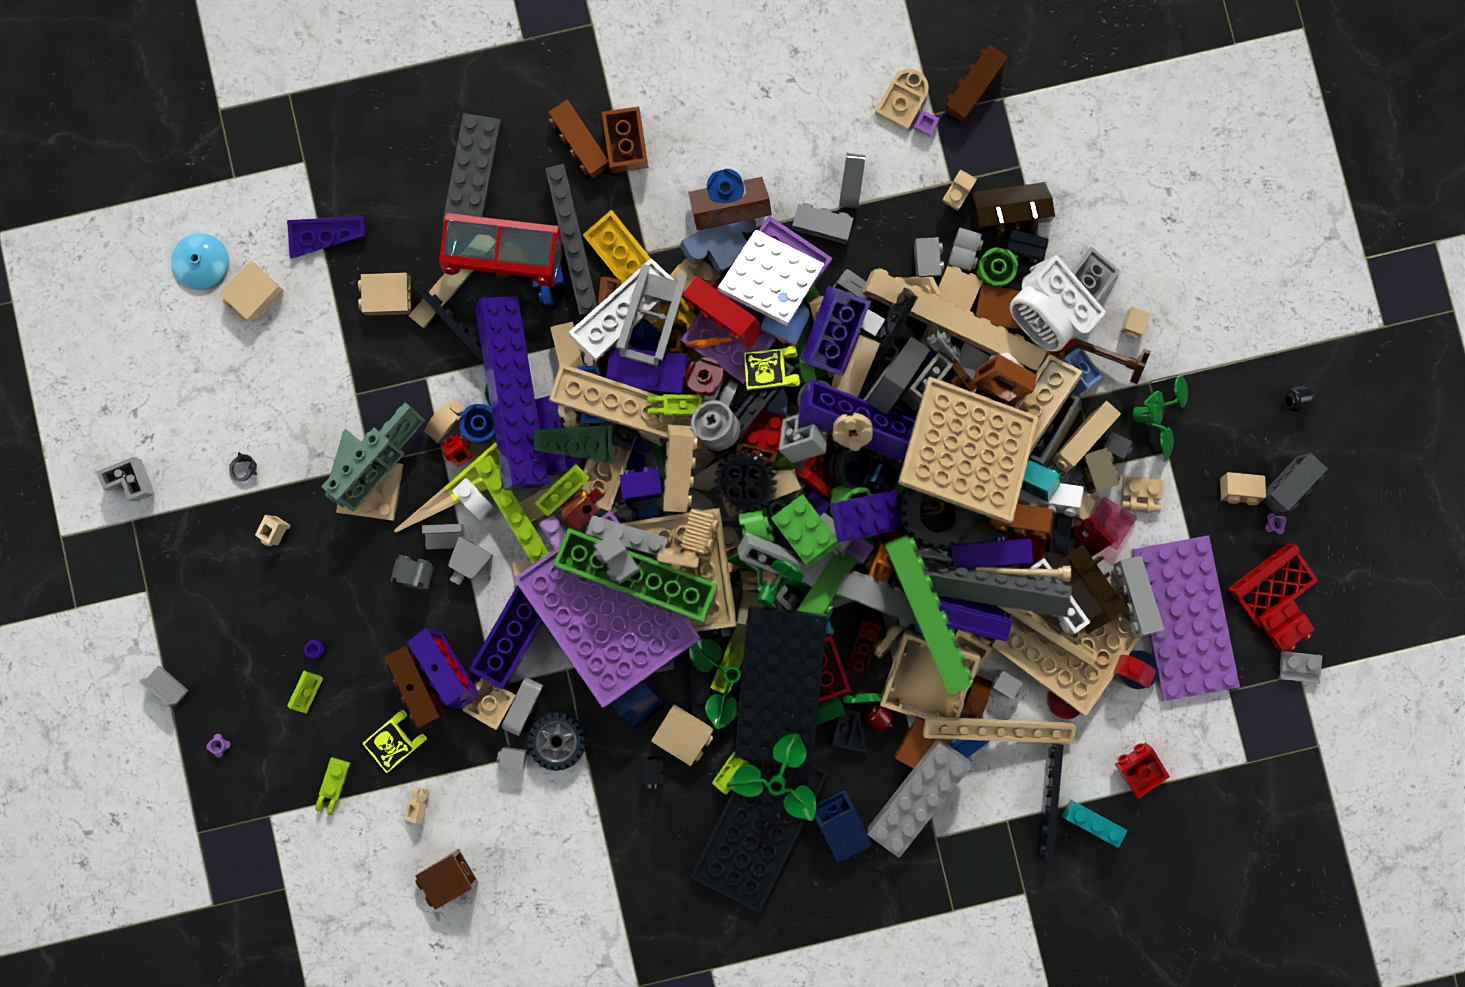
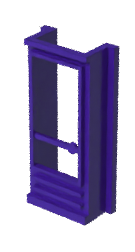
[914,595,1013,642]

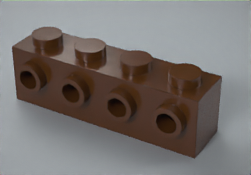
[944,44,1008,123]

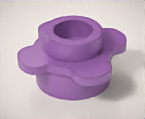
[1265,513,1287,534]
[207,734,230,757]

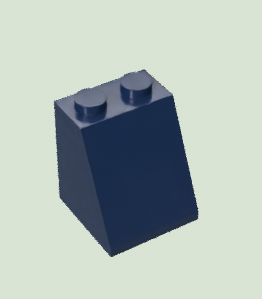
[611,678,666,729]
[815,790,872,863]

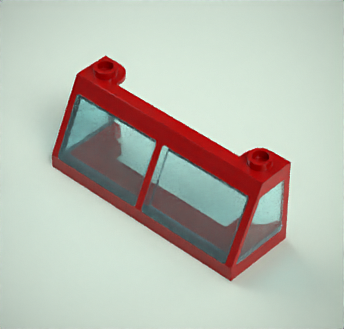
[439,213,564,287]

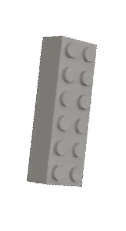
[868,739,971,858]

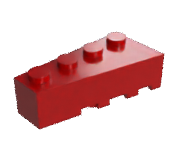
[682,276,763,349]

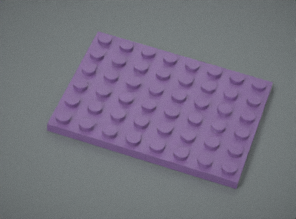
[514,511,701,708]

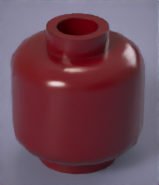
[865,702,894,732]

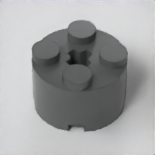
[390,555,434,590]

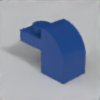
[533,263,565,308]

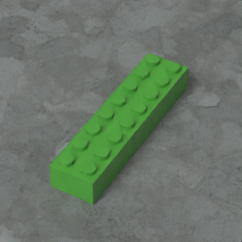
[553,528,718,624]
[885,535,973,695]

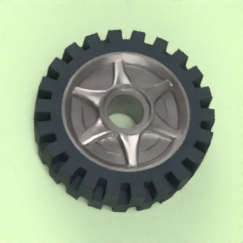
[528,712,586,771]

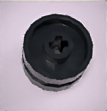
[823,443,874,489]

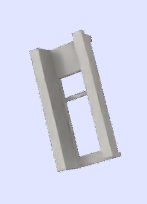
[616,264,687,366]

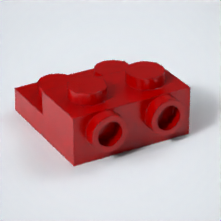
[743,413,787,454]
[1257,596,1315,652]
[1114,742,1170,799]

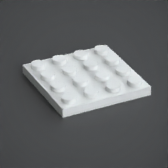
[718,230,824,326]

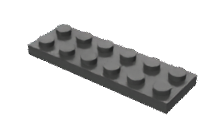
[442,113,501,224]

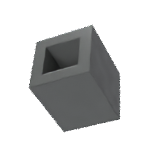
[1100,432,1132,461]

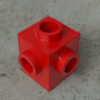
[441,433,473,468]

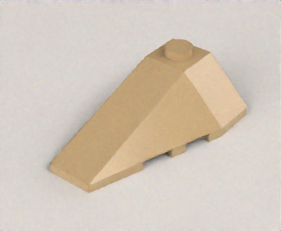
[722,470,801,517]

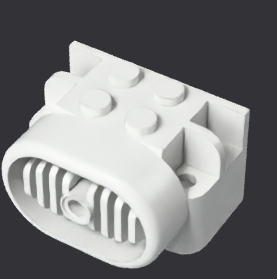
[1010,255,1106,351]

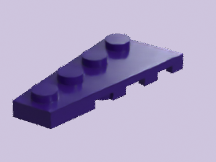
[287,216,366,259]

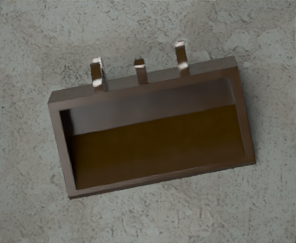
[971,182,1055,238]
[1050,545,1128,634]

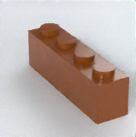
[549,99,610,179]

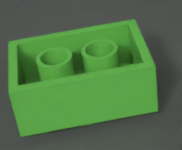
[771,494,841,568]

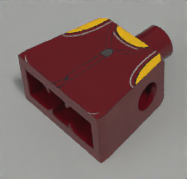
[560,487,604,531]

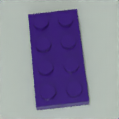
[830,490,903,543]

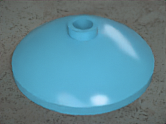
[171,233,229,290]

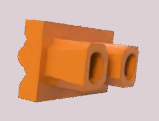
[869,544,894,583]

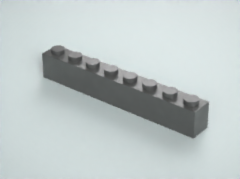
[545,164,598,319]
[922,561,1072,617]

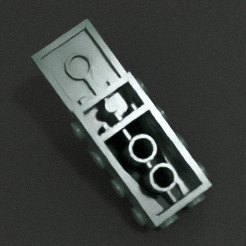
[321,403,425,512]

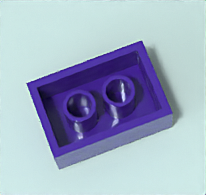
[619,467,663,502]

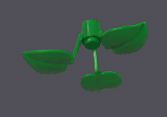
[1133,375,1188,462]
[727,554,810,607]
[689,639,744,729]
[727,734,816,821]

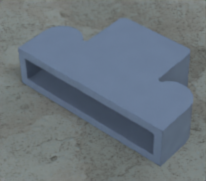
[680,219,756,275]

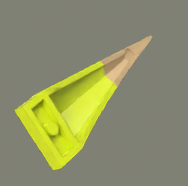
[394,442,502,532]

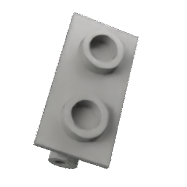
[927,327,961,364]

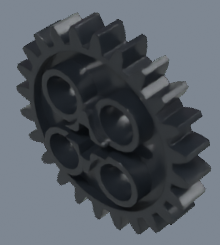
[714,449,778,514]

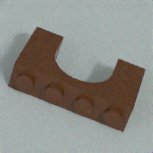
[688,177,772,231]

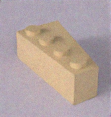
[662,424,697,512]

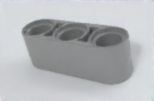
[501,677,543,736]

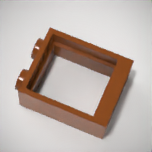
[973,354,1037,405]

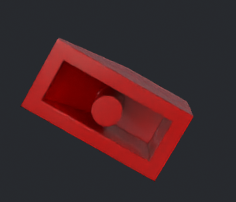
[1113,655,1156,688]

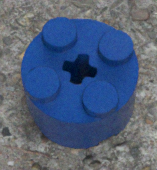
[460,404,496,445]

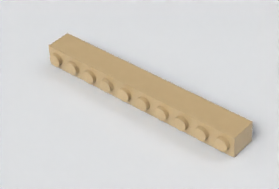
[862,269,1047,373]

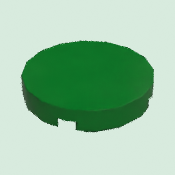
[842,693,882,704]

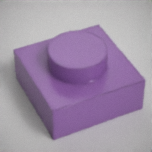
[913,110,939,137]
[847,538,874,564]

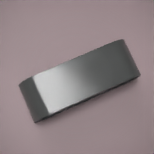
[839,153,866,209]

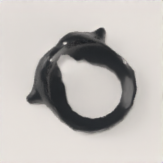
[229,452,257,482]

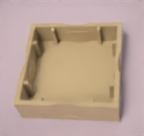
[880,628,980,719]

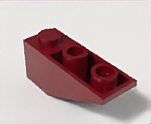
[847,610,883,674]

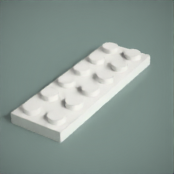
[568,259,674,361]

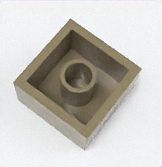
[1078,448,1120,494]

